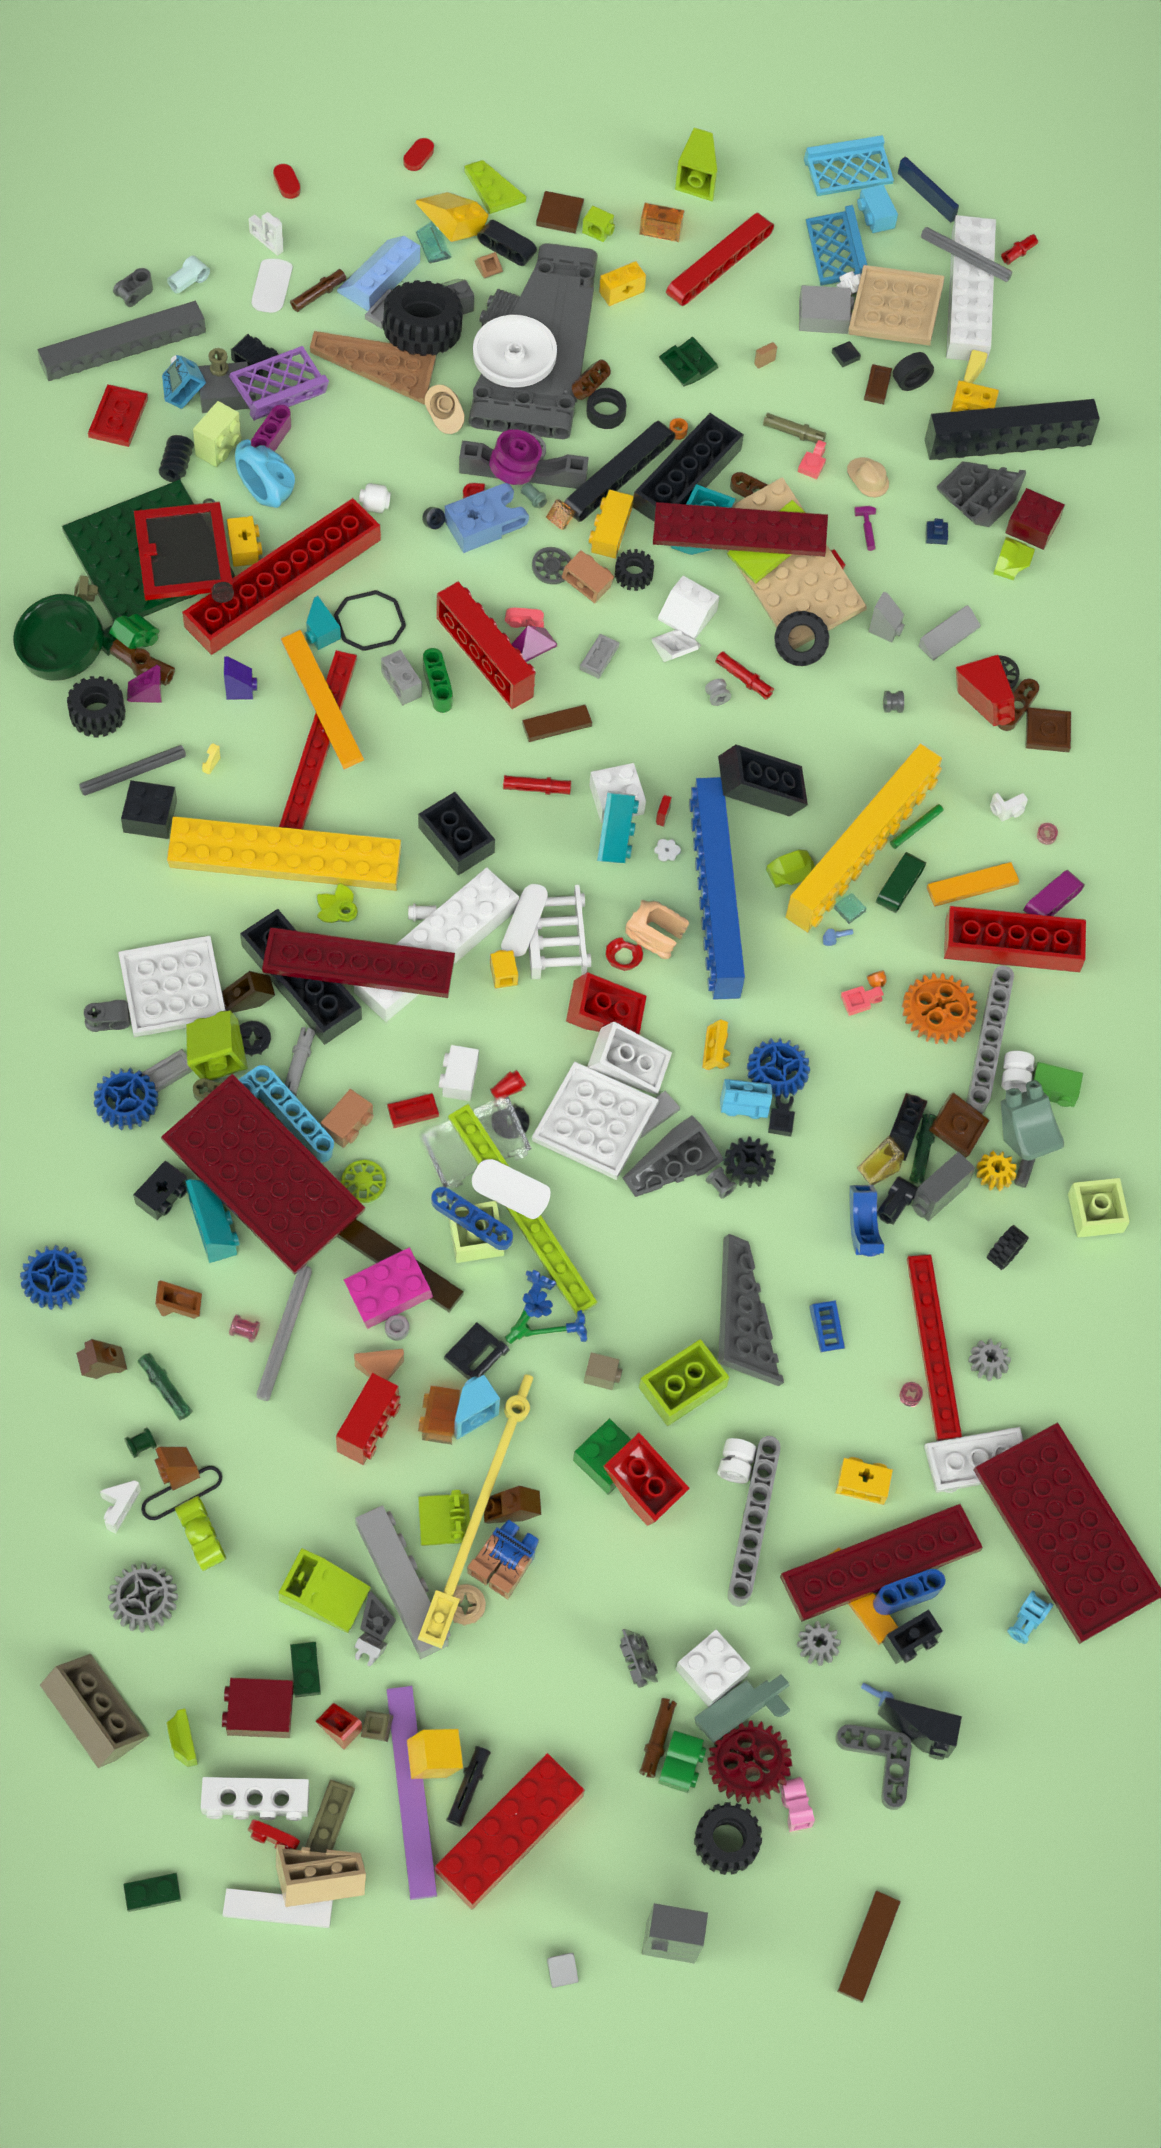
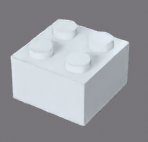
[589,763,646,823]
[676,1630,750,1707]

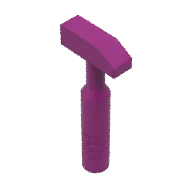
[854,506,876,551]

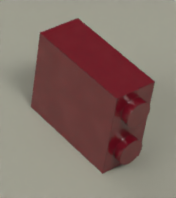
[222,1678,294,1738]

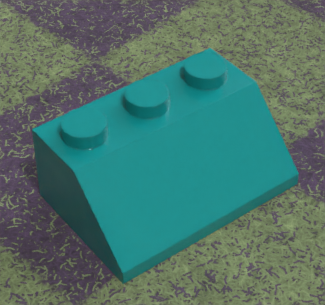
[671,484,736,555]
[597,791,639,863]
[186,1179,240,1263]

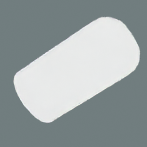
[251,259,293,313]
[501,884,548,956]
[472,1159,551,1219]

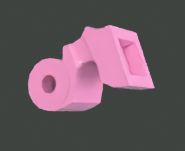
[780,1777,815,1832]

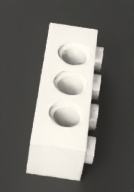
[201,1777,309,1821]

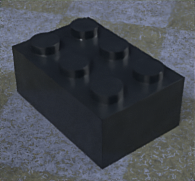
[418,792,495,875]

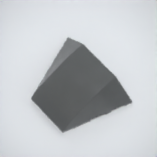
[937,461,1026,527]

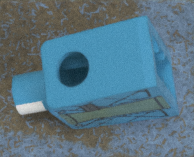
[162,355,206,409]

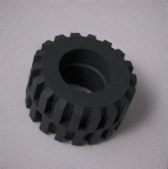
[774,611,830,666]
[67,676,126,738]
[694,1802,762,1875]

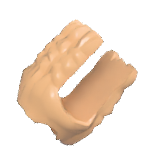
[625,900,689,959]

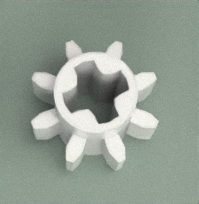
[837,271,861,295]

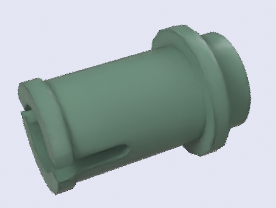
[521,483,547,508]

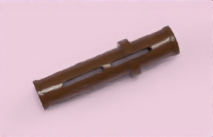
[290,269,346,312]
[639,1698,677,1778]

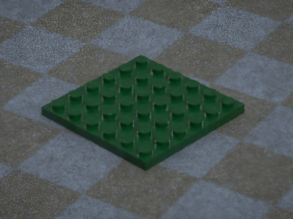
[62,479,235,623]

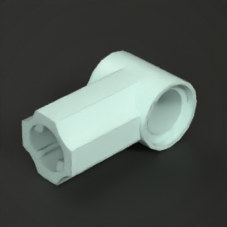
[167,255,210,294]

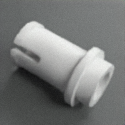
[408,903,436,922]

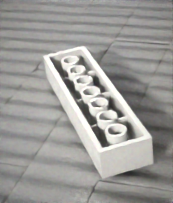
[946,215,996,363]
[354,867,519,1022]

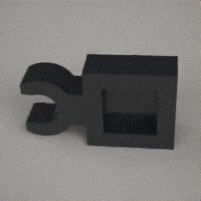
[768,1094,795,1137]

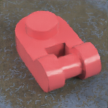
[505,608,544,628]

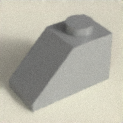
[869,592,905,642]

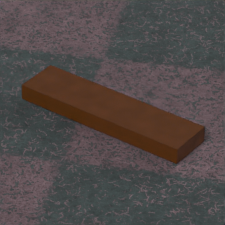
[837,1891,901,2003]

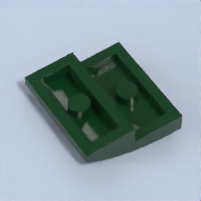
[659,336,718,387]

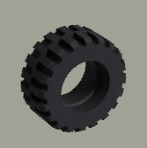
[383,280,463,356]

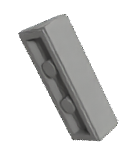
[919,605,981,661]

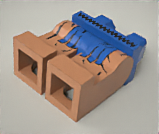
[467,1520,539,1600]

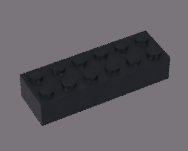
[632,413,744,522]
[240,909,362,1045]

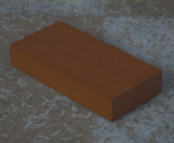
[864,364,892,405]

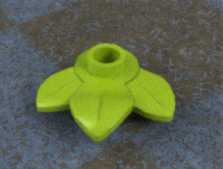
[317,883,358,923]

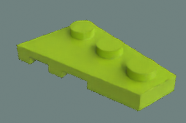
[464,160,526,214]

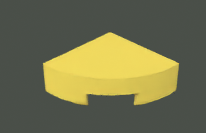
[202,743,221,775]

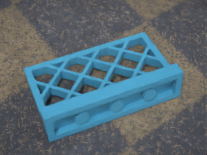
[806,205,868,286]

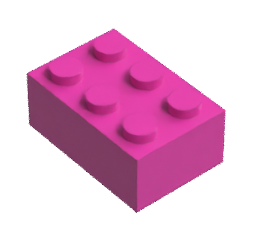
[344,1247,433,1329]

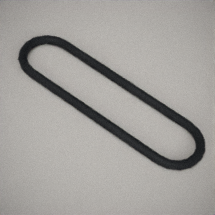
[141,1466,222,1520]

